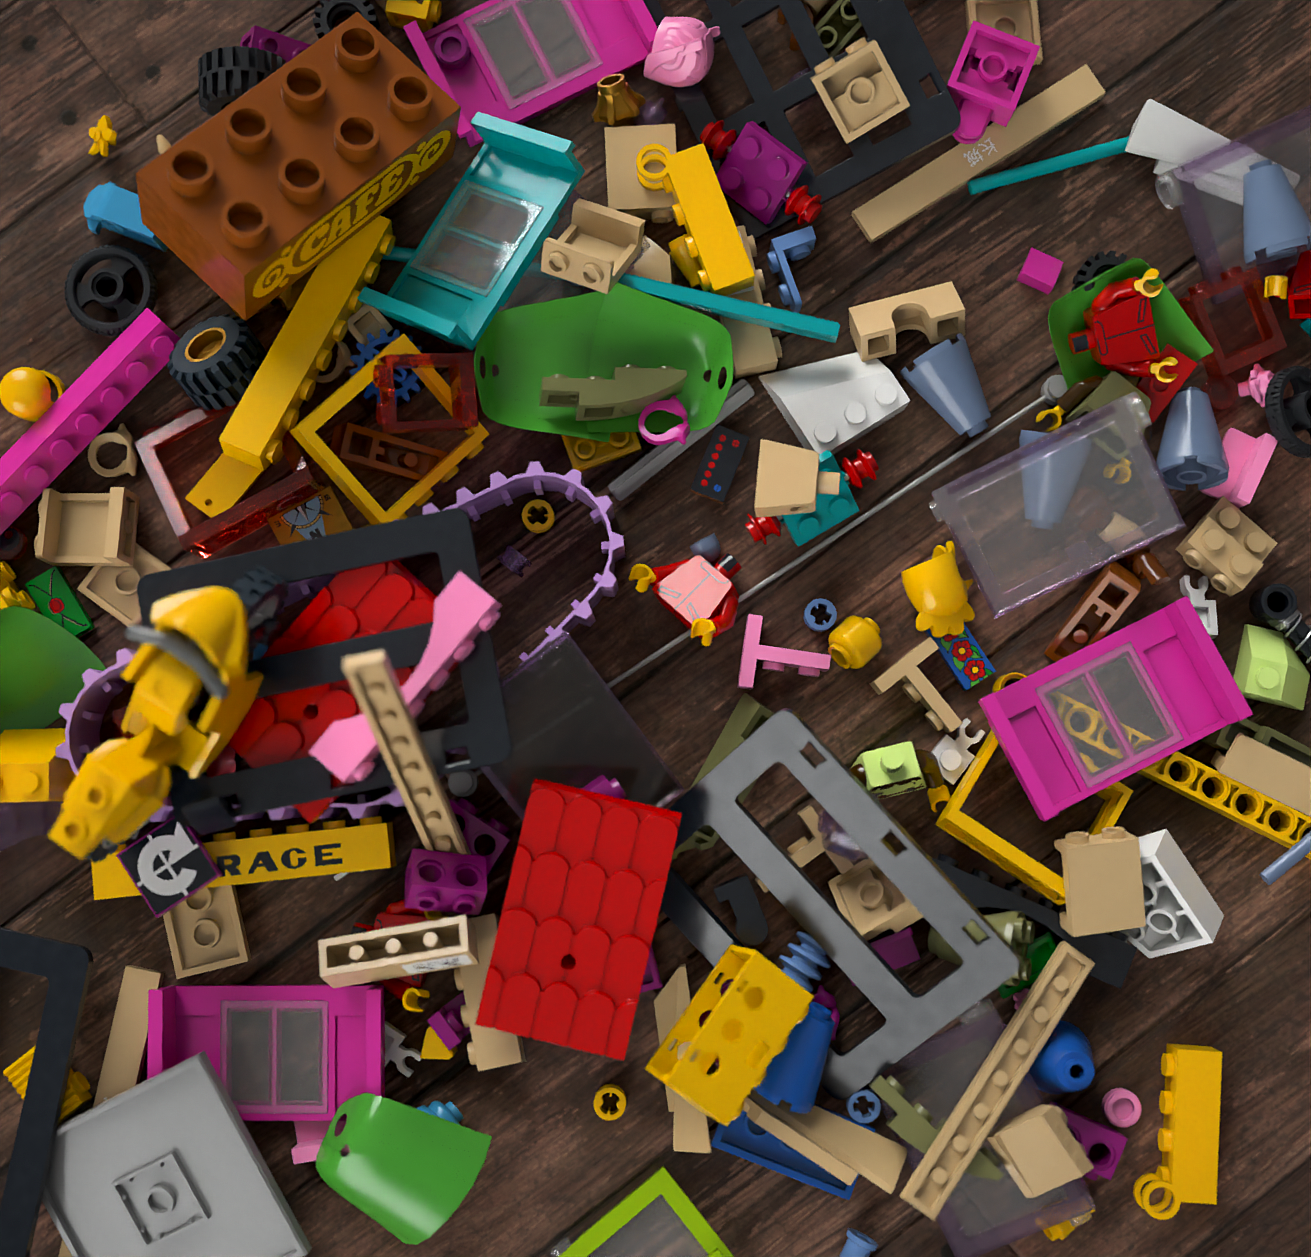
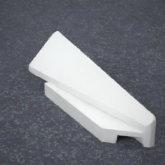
[1125,99,1299,206]

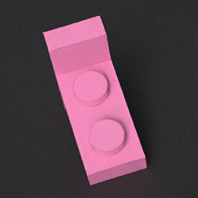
[737,614,831,690]

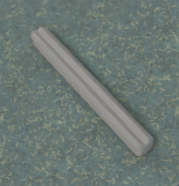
[608,379,754,501]

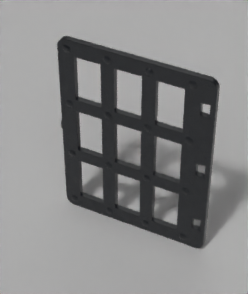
[643,0,961,239]

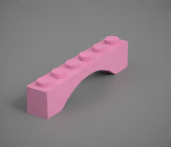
[309,571,502,783]

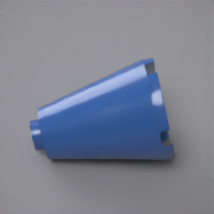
[753,1002,835,1114]
[1025,1020,1094,1094]

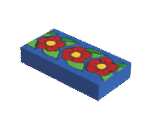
[925,623,996,691]

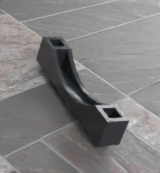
[930,853,1137,989]

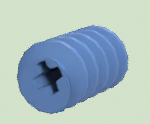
[779,931,831,992]

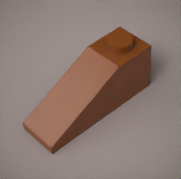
[330,422,448,487]
[1044,559,1141,662]

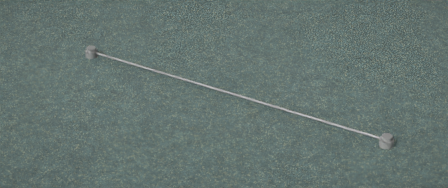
[448,375,1068,797]

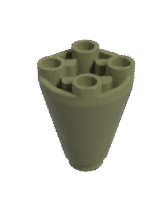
[928,911,1035,987]

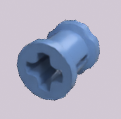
[839,1228,878,1257]

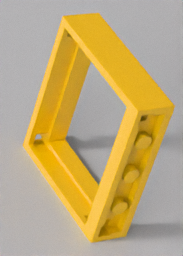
[289,334,489,525]
[935,729,1133,906]

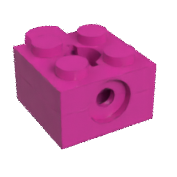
[946,20,1040,145]

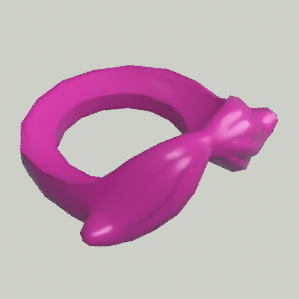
[638,395,690,446]

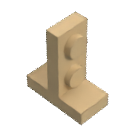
[870,637,963,733]
[755,805,854,893]

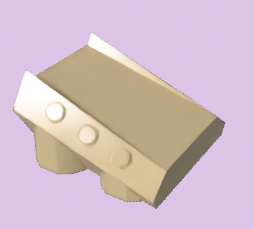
[986,1104,1093,1198]

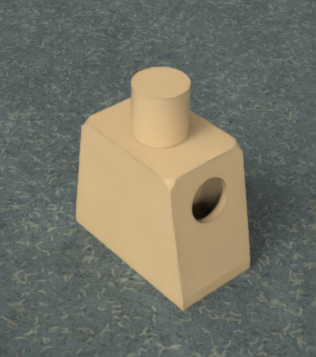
[754,439,841,517]

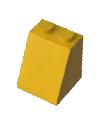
[0,728,76,803]

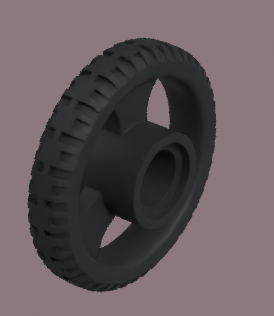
[64,245,158,336]
[1265,366,1311,458]

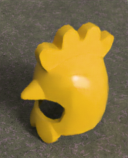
[901,541,975,638]

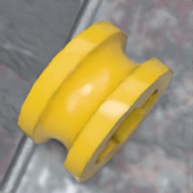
[522,499,555,534]
[593,1084,627,1121]

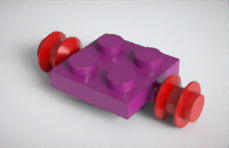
[700,120,823,225]

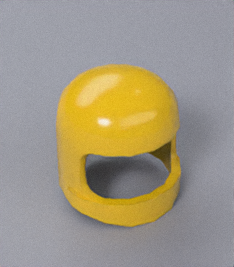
[0,367,66,422]

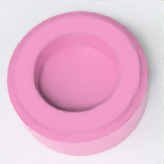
[1101,1088,1142,1128]

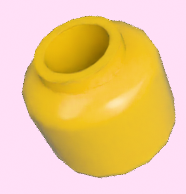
[828,615,882,669]

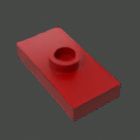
[1136,343,1198,423]

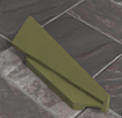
[672,693,775,860]

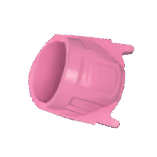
[644,17,721,87]

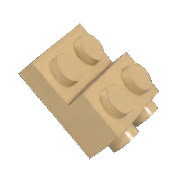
[810,37,910,144]
[1176,496,1278,597]
[828,851,924,941]

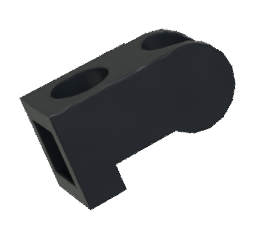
[713,873,768,945]

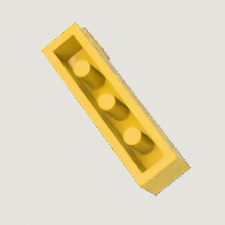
[636,143,755,296]
[1133,1043,1222,1220]

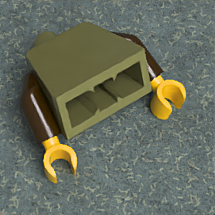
[1036,371,1152,484]

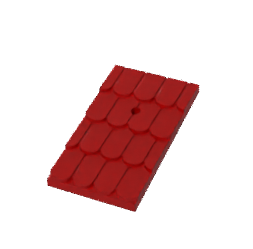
[228,560,459,823]
[475,778,682,1061]

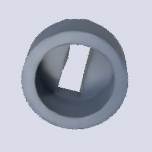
[690,533,721,562]

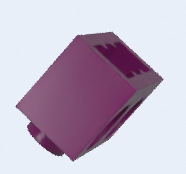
[448,797,513,876]
[405,848,487,915]
[1049,1101,1128,1181]

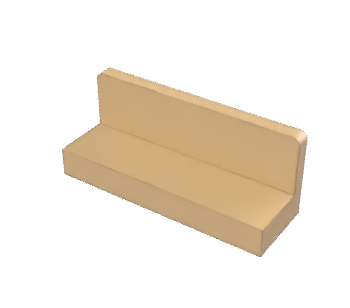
[1210,733,1311,817]

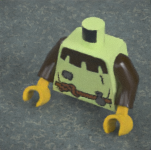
[849,741,951,812]

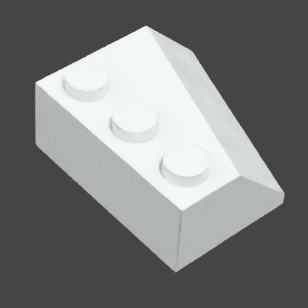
[758,352,910,454]
[1118,829,1224,959]

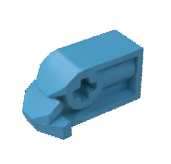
[83,182,168,252]

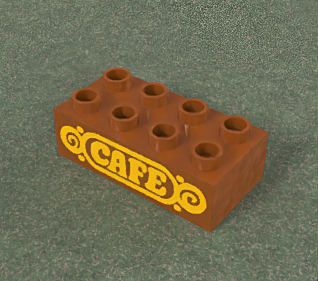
[135,12,461,321]

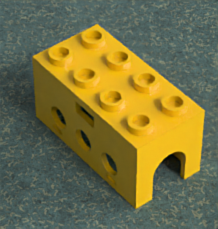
[644,944,814,1126]

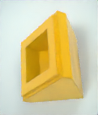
[420,1026,457,1060]

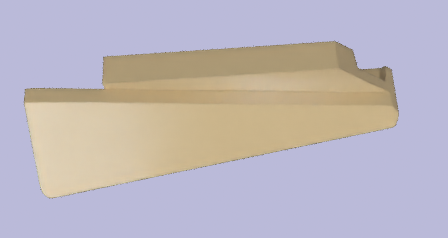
[654,963,711,1153]
[743,1088,907,1195]

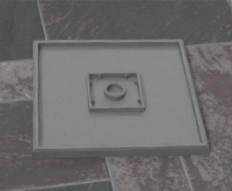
[42,1051,312,1257]

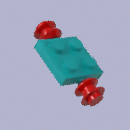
[744,449,879,547]

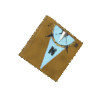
[267,486,354,545]

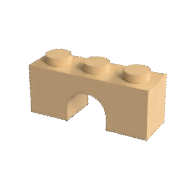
[849,281,965,362]

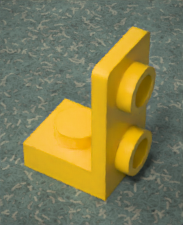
[385,0,442,33]

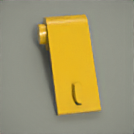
[185,437,286,525]

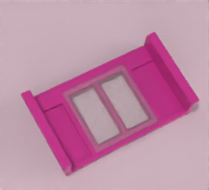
[403,0,658,147]
[978,596,1253,821]
[147,984,385,1121]

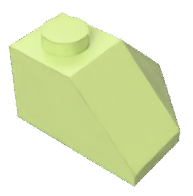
[1233,624,1310,711]

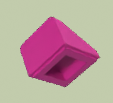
[1016,247,1063,294]

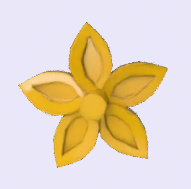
[88,115,117,157]

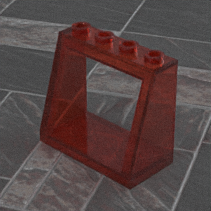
[134,400,326,559]

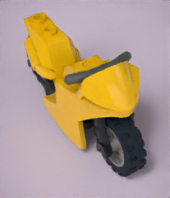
[48,565,289,863]

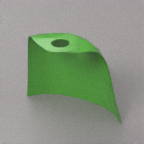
[1048,258,1214,389]
[586,282,733,433]
[474,291,611,442]
[0,606,106,734]
[316,1093,492,1245]

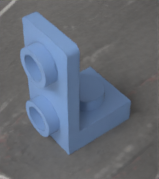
[766,225,816,313]

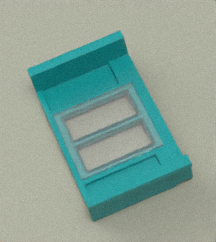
[357,111,585,350]

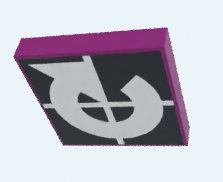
[116,816,223,918]

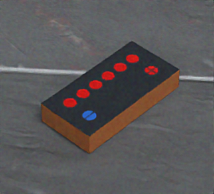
[690,424,750,504]

